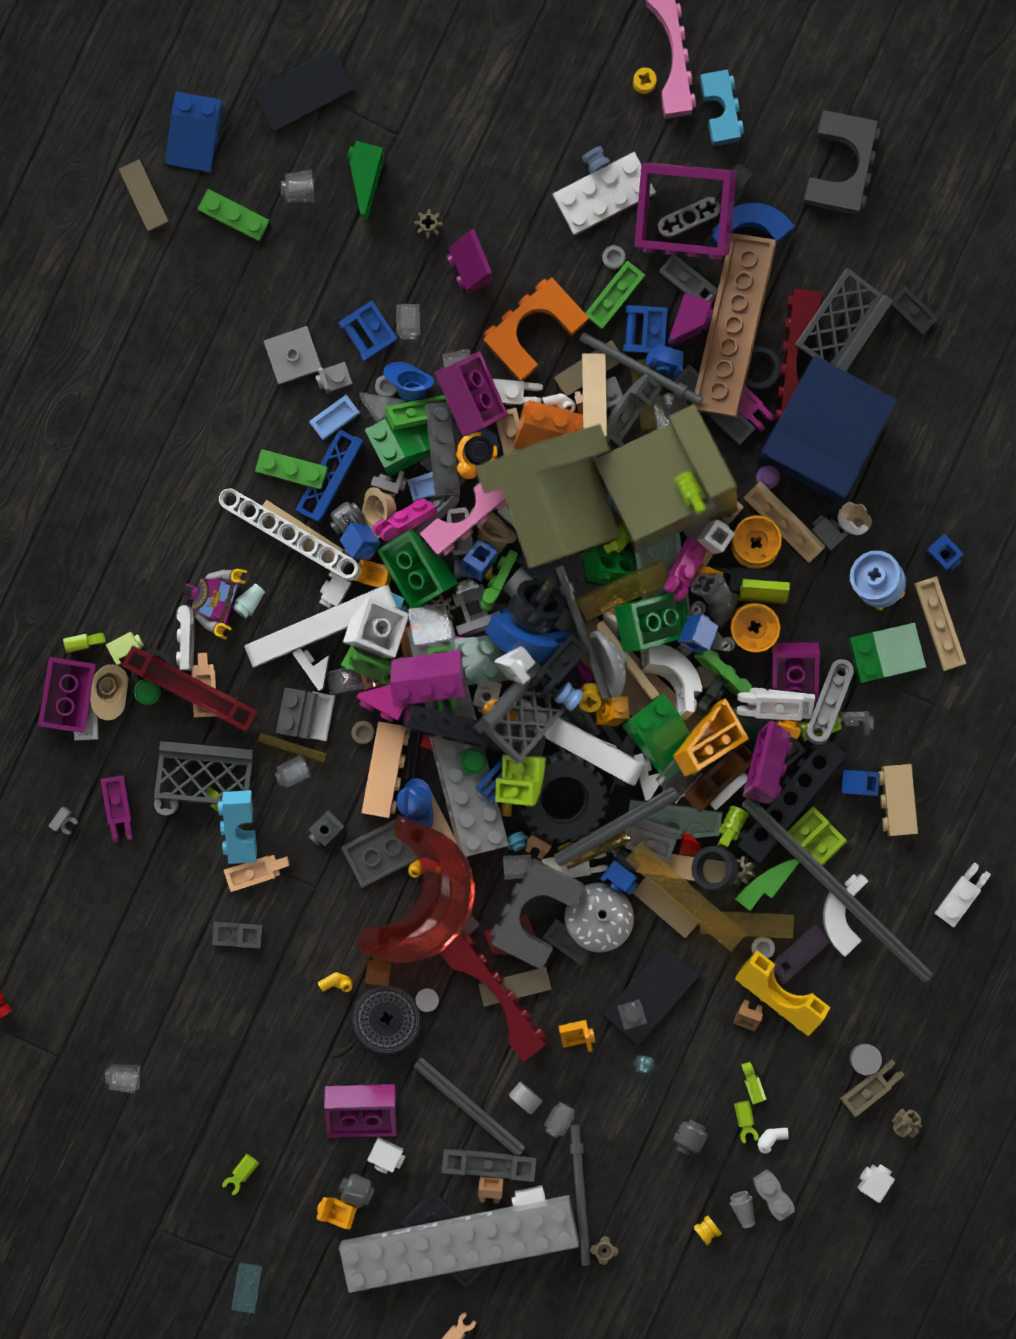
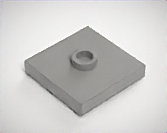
[264,326,321,385]

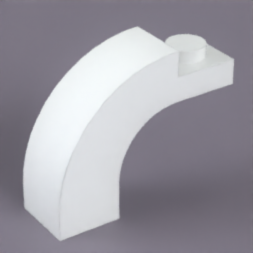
[640,644,702,720]
[823,874,868,957]

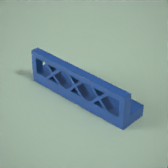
[295,429,364,523]

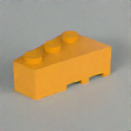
[673,698,749,776]

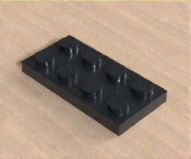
[516,553,615,623]

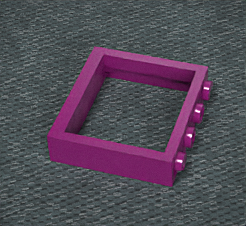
[634,162,737,260]

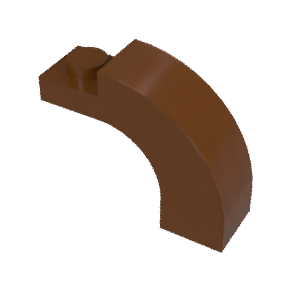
[684,743,753,813]

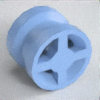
[554,682,583,711]

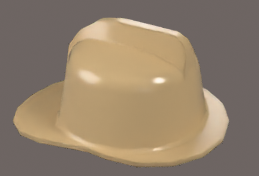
[361,487,397,539]
[470,507,517,555]
[91,665,128,720]

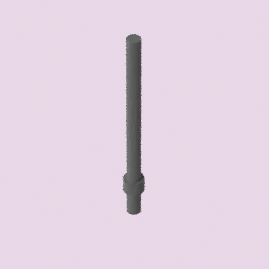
[580,332,703,406]
[555,565,611,700]
[569,1124,591,1266]

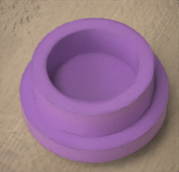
[756,466,780,489]

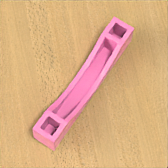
[645,0,696,119]

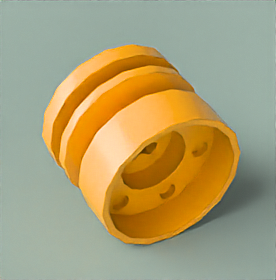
[731,515,782,569]
[730,602,780,652]

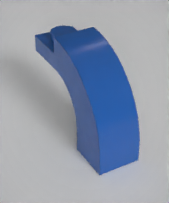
[710,203,794,246]
[486,612,571,663]

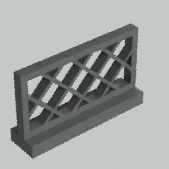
[795,268,893,372]
[474,663,566,764]
[154,741,254,805]

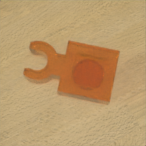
[365,945,391,987]

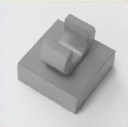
[49,807,78,835]

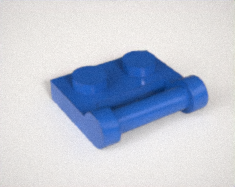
[338,301,398,362]
[623,305,667,354]

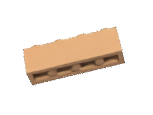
[361,721,410,818]

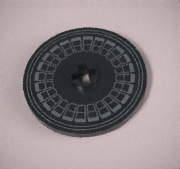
[351,985,421,1055]

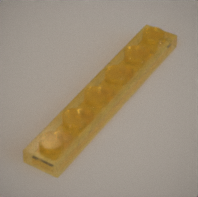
[626,842,746,952]

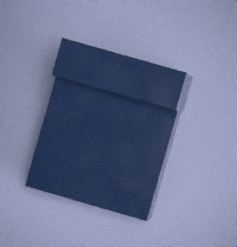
[757,355,897,503]

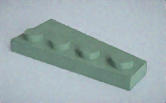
[624,799,722,846]

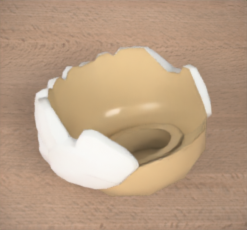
[837,502,872,535]

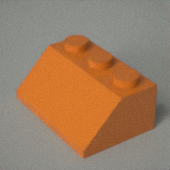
[513,400,583,449]

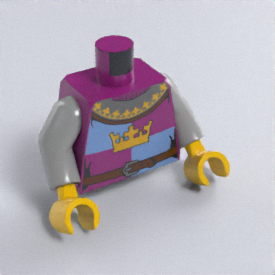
[182,569,247,640]

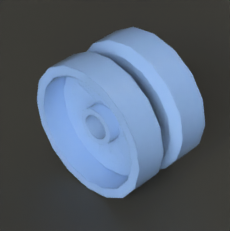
[850,551,906,608]

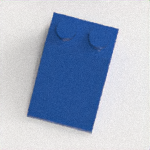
[165,92,223,173]

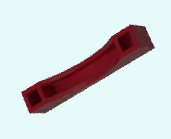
[775,289,822,423]
[122,645,257,731]
[438,932,548,1062]

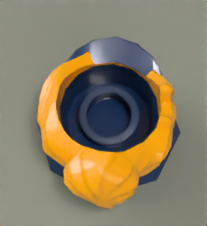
[456,429,501,479]

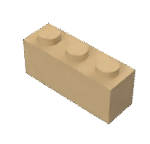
[878,764,918,836]

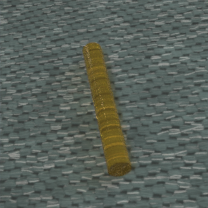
[258,733,327,762]

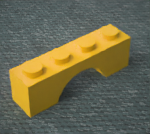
[735,950,830,1036]

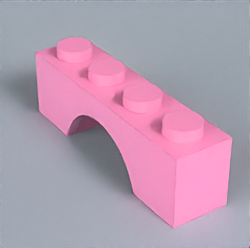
[420,483,507,556]

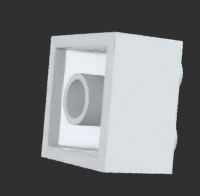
[343,597,409,658]

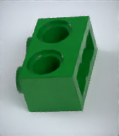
[583,545,638,588]

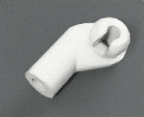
[542,394,576,412]
[758,1128,788,1154]

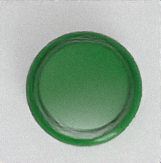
[134,679,161,705]
[459,748,486,775]

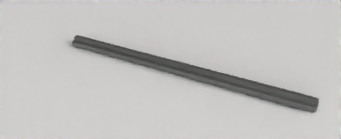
[742,798,933,982]

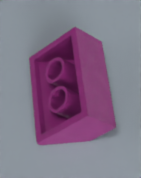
[667,293,714,348]
[434,351,508,436]
[390,650,467,706]
[38,657,96,733]
[742,721,792,804]
[324,1084,397,1138]

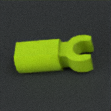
[63,633,106,653]
[741,1062,766,1104]
[734,1101,758,1143]
[222,1154,259,1195]

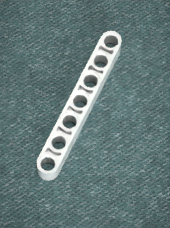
[219,489,361,581]
[244,585,397,668]
[504,689,645,786]

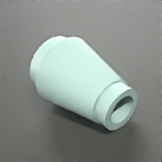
[232,584,265,619]

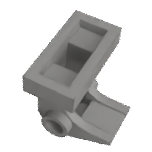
[452,579,501,638]

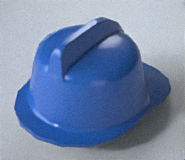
[383,362,434,401]
[396,778,433,833]

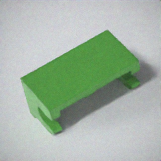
[341,646,392,686]

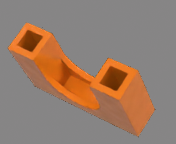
[483,277,589,381]

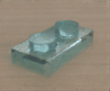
[231,1262,263,1313]

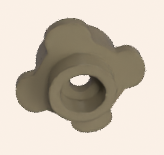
[590,1236,618,1265]

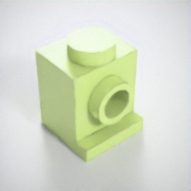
[106,632,145,666]

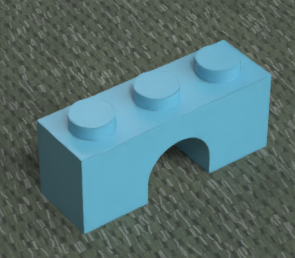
[699,69,744,147]
[218,791,257,864]

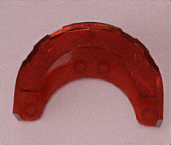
[356,815,475,963]

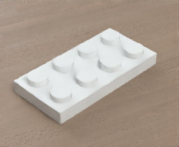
[553,152,655,235]

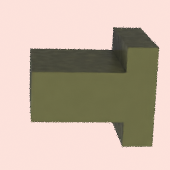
[594,404,738,553]
[475,424,620,568]

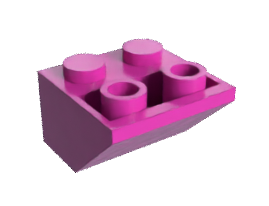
[357,684,408,723]

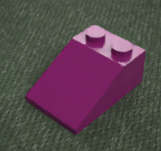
[447,229,492,294]
[772,643,820,715]

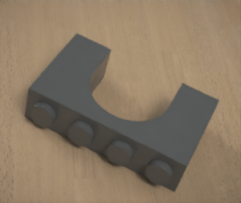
[803,110,880,215]
[490,858,585,970]

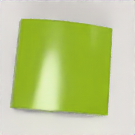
[739,579,790,605]
[495,755,545,806]
[787,806,847,866]

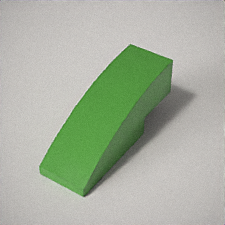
[734,858,799,911]

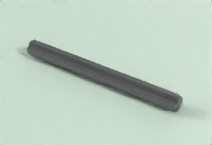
[554,787,679,866]
[414,1058,525,1156]

